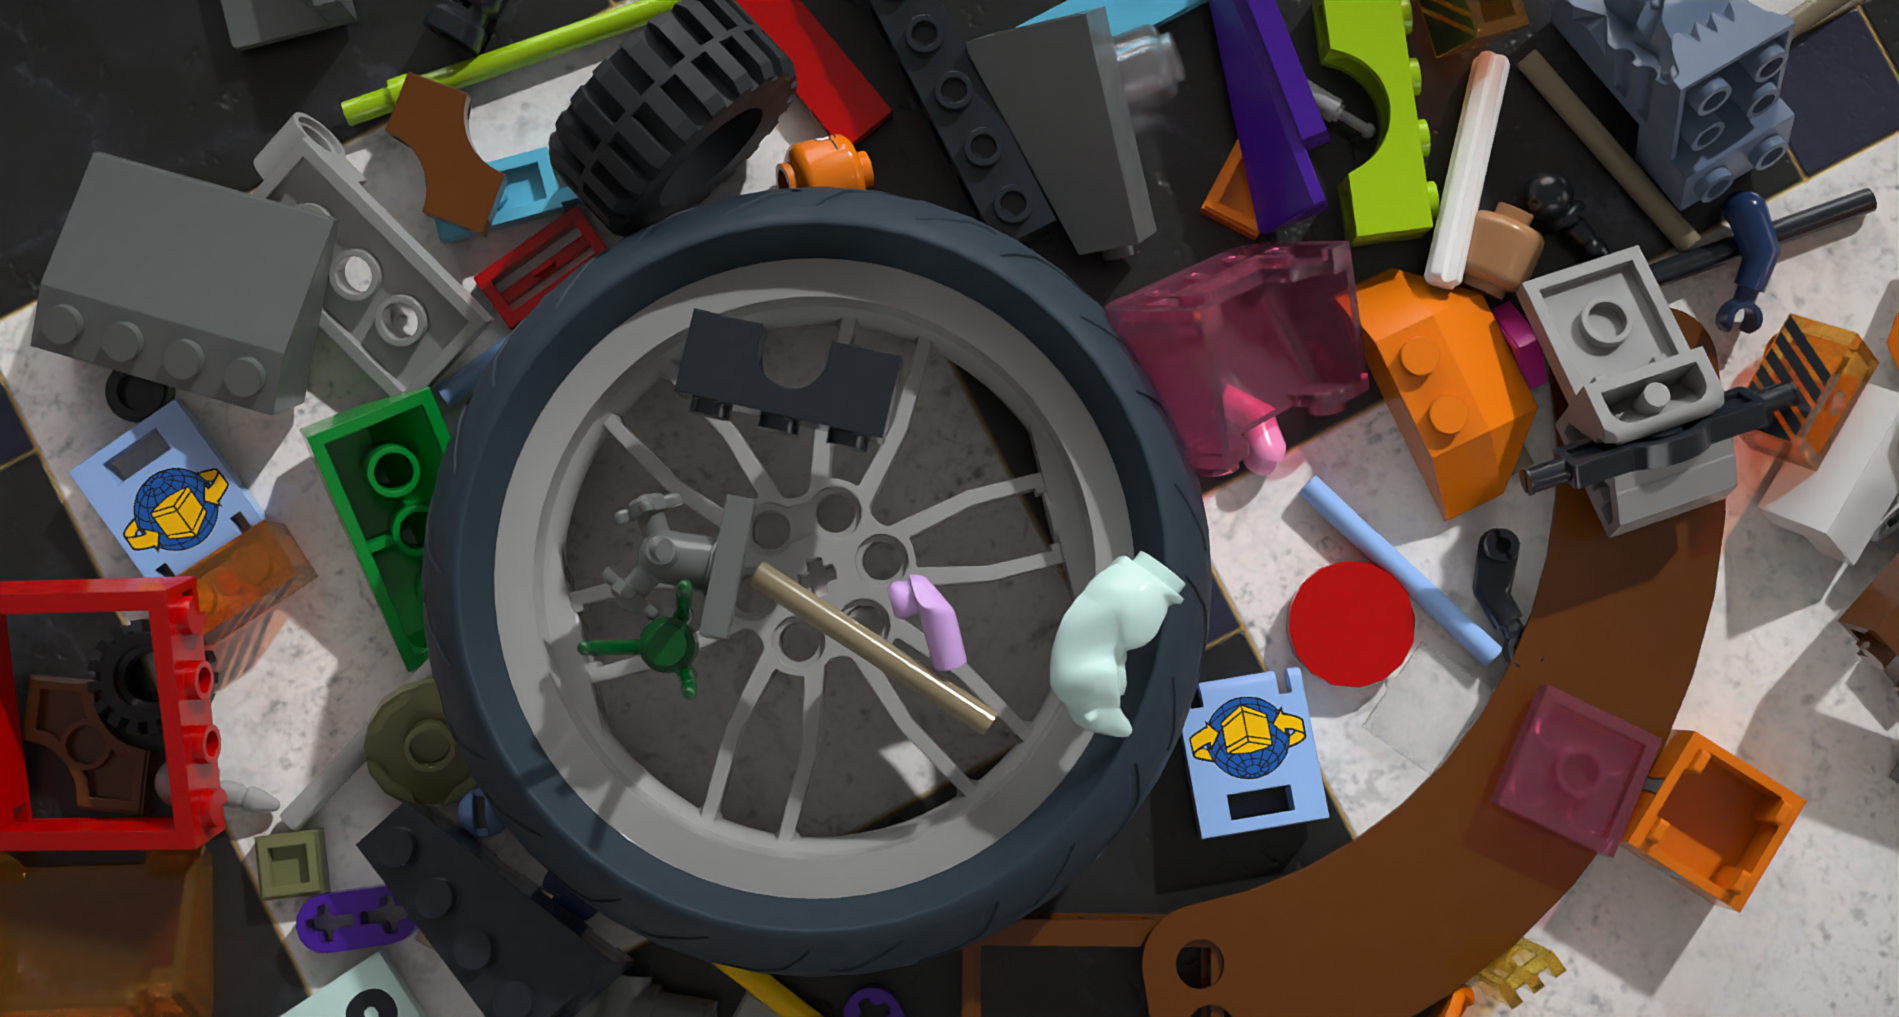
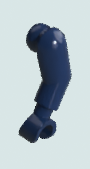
[1715,191,1780,334]

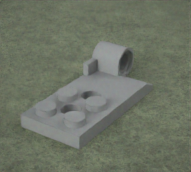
[252,112,495,397]

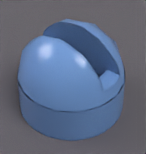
[458,787,506,838]

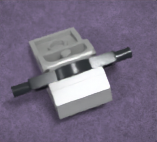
[1516,245,1800,538]

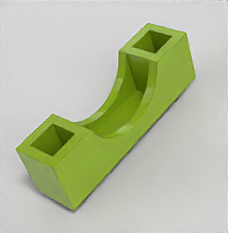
[1312,0,1440,248]

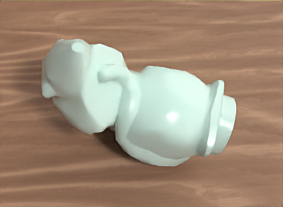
[1049,551,1186,737]

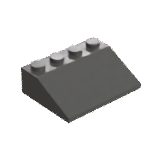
[30,152,339,416]

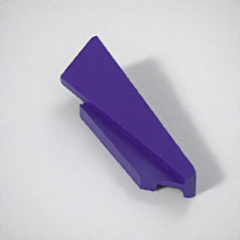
[1209,0,1331,235]

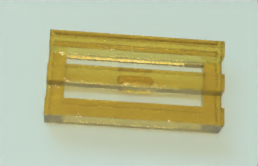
[1472,937,1567,1010]

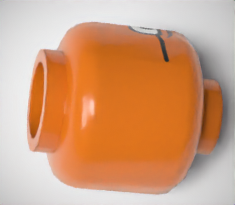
[776,134,874,190]

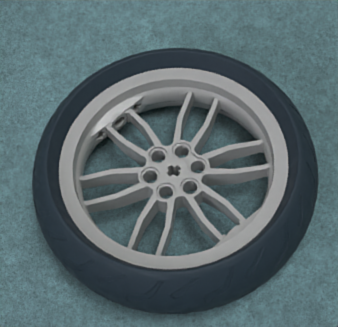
[421,187,1212,977]

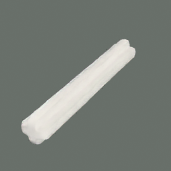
[1424,51,1510,290]

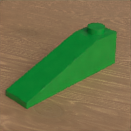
[299,387,450,672]

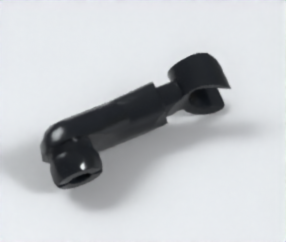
[1472,528,1545,667]

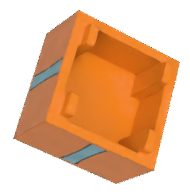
[1609,729,1807,913]

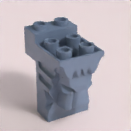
[1551,0,1796,212]

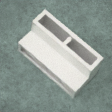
[1757,373,1899,566]

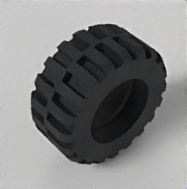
[548,0,797,237]

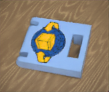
[68,399,270,577]
[1180,667,1329,840]

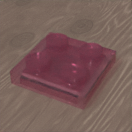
[1489,685,1663,858]

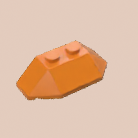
[1334,268,1538,522]

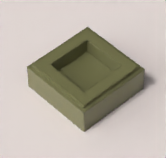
[254,828,330,901]

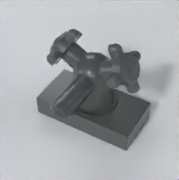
[602,492,756,642]

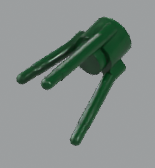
[577,580,699,700]

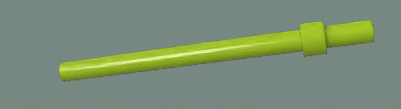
[341,0,682,126]

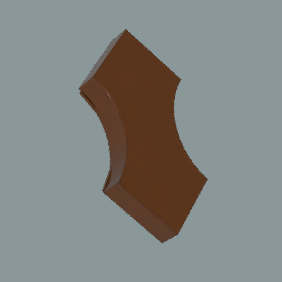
[385,72,509,238]
[23,675,157,815]

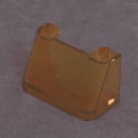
[0,844,214,1017]

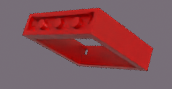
[0,576,228,851]

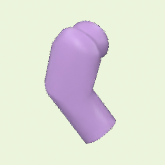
[887,574,967,671]

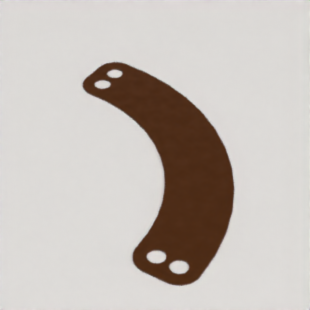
[1141,308,1726,1017]

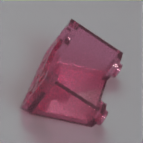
[1105,241,1370,477]

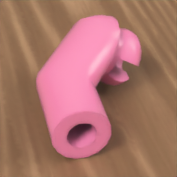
[1210,386,1286,475]

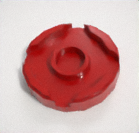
[1286,561,1415,688]

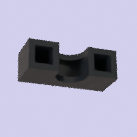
[674,308,903,453]

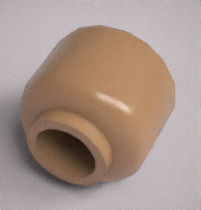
[1460,202,1545,301]

